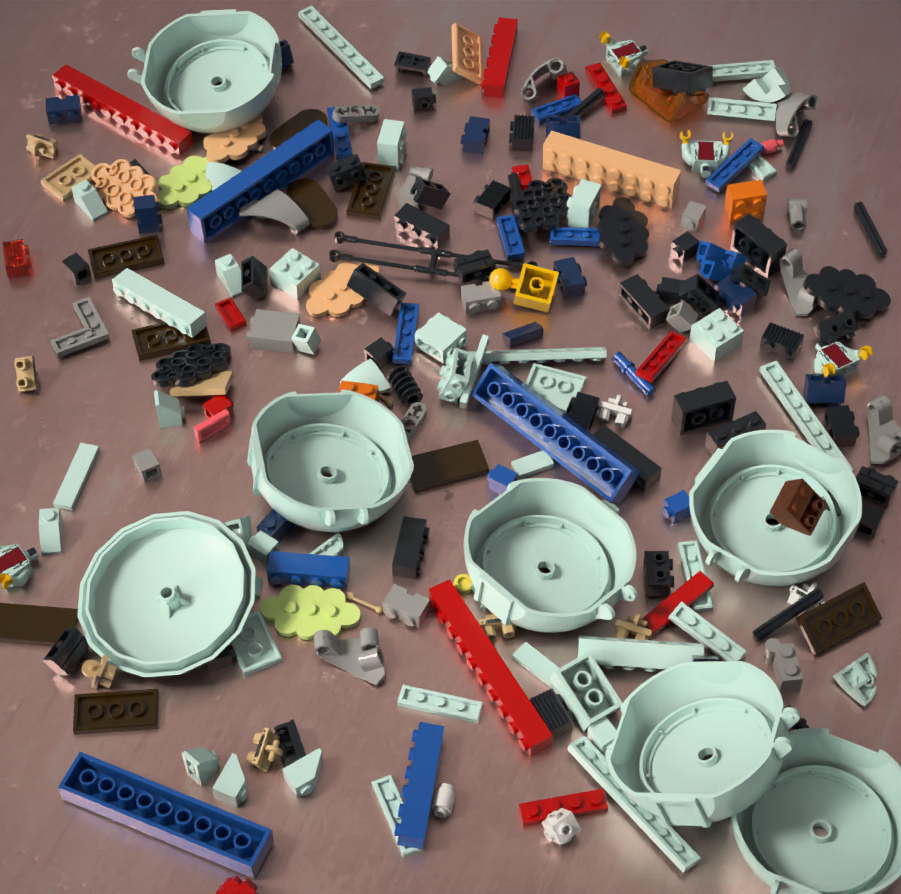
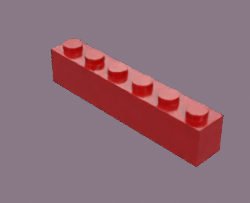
[481,17,518,99]

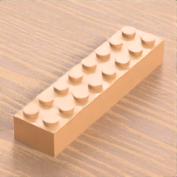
[543,131,681,209]

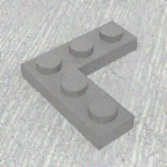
[51,297,110,358]

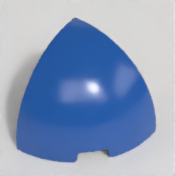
[697,241,748,281]

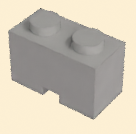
[461,281,501,314]
[383,584,430,628]

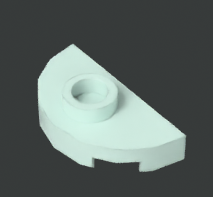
[310,532,344,556]

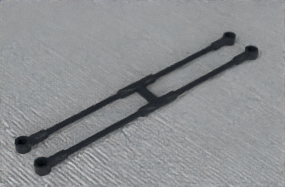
[329,231,538,282]

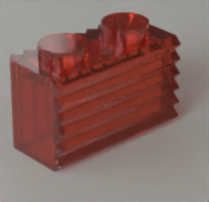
[2,238,32,278]

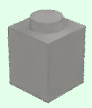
[681,201,707,232]
[666,301,698,333]
[132,448,162,483]

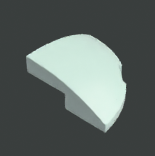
[205,162,241,191]
[340,359,391,394]
[833,652,877,706]

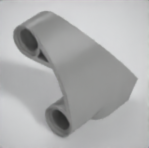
[521,58,568,102]
[776,93,819,137]
[239,190,310,234]
[779,248,819,316]
[867,395,901,464]
[314,627,386,686]

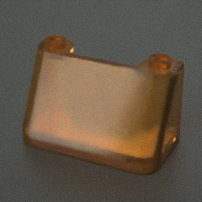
[629,59,709,123]

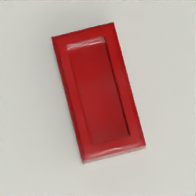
[215,297,247,332]

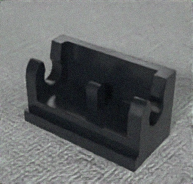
[394,51,431,77]
[410,177,451,210]
[729,263,771,299]
[274,719,306,768]

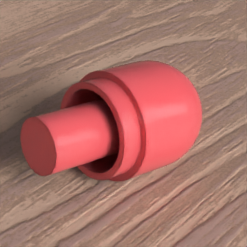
[761,139,784,154]

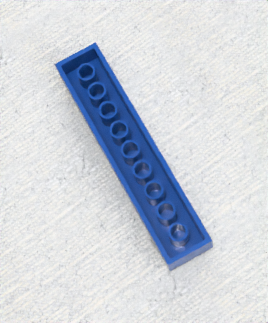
[187,120,334,243]
[471,363,641,503]
[58,752,274,878]

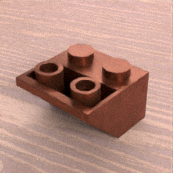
[770,478,827,536]

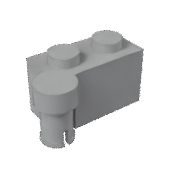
[398,165,433,209]
[764,638,803,694]

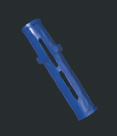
[612,351,656,397]

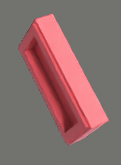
[194,409,231,443]

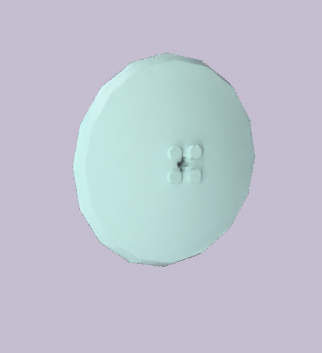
[78,511,255,677]

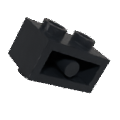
[326,154,368,192]
[679,274,720,315]
[813,309,860,345]
[643,551,674,596]

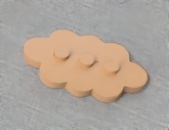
[203,114,266,164]
[91,159,160,218]
[306,262,379,318]

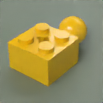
[489,263,559,313]

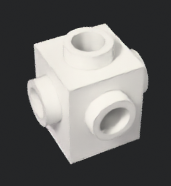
[541,808,581,845]

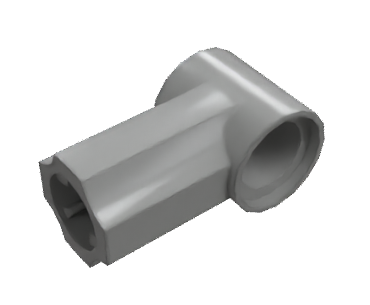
[787,198,807,231]

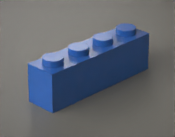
[266,551,350,589]

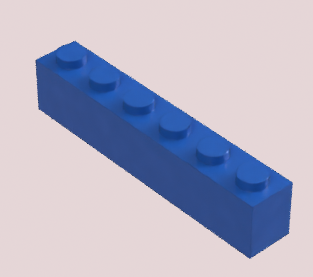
[394,722,444,850]

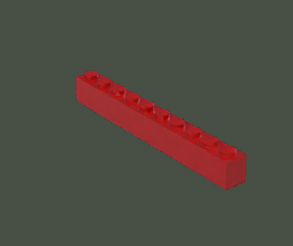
[52,64,193,156]
[428,579,553,757]

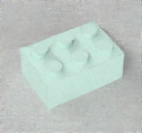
[550,652,623,732]

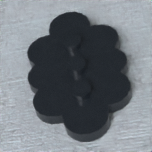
[512,178,572,233]
[597,197,649,266]
[803,266,891,319]
[151,343,231,387]

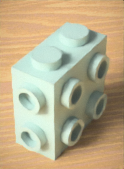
[414,312,467,364]
[437,347,473,404]

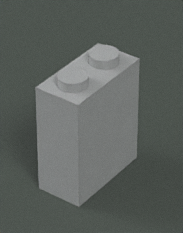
[247,309,300,353]

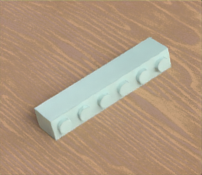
[112,268,208,338]
[578,635,704,672]

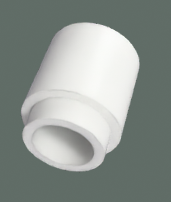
[430,783,456,818]

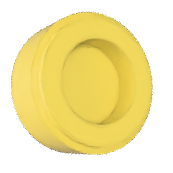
[454,574,472,595]

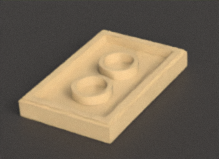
[41,154,96,202]
[170,371,234,397]

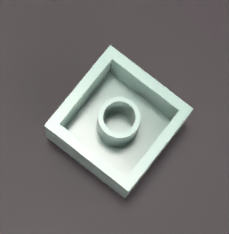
[377,119,408,170]
[566,179,601,228]
[269,248,321,300]
[690,308,744,362]

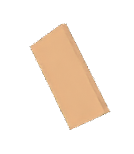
[452,23,483,85]

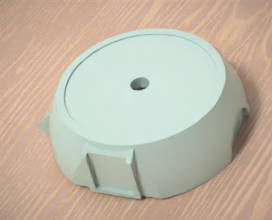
[127,9,282,133]
[247,390,414,532]
[689,430,862,587]
[464,478,638,633]
[605,661,801,828]
[731,728,901,894]

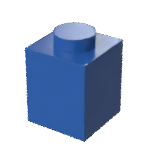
[487,464,518,494]
[662,490,691,524]

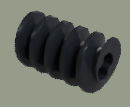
[388,365,423,407]

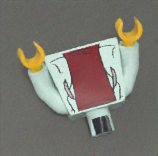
[599,31,648,77]
[679,130,733,178]
[814,341,873,378]
[0,544,39,592]

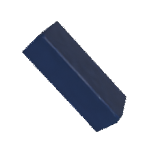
[502,322,544,348]

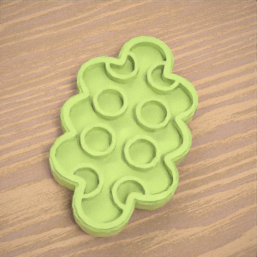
[157,156,225,209]
[260,585,361,640]

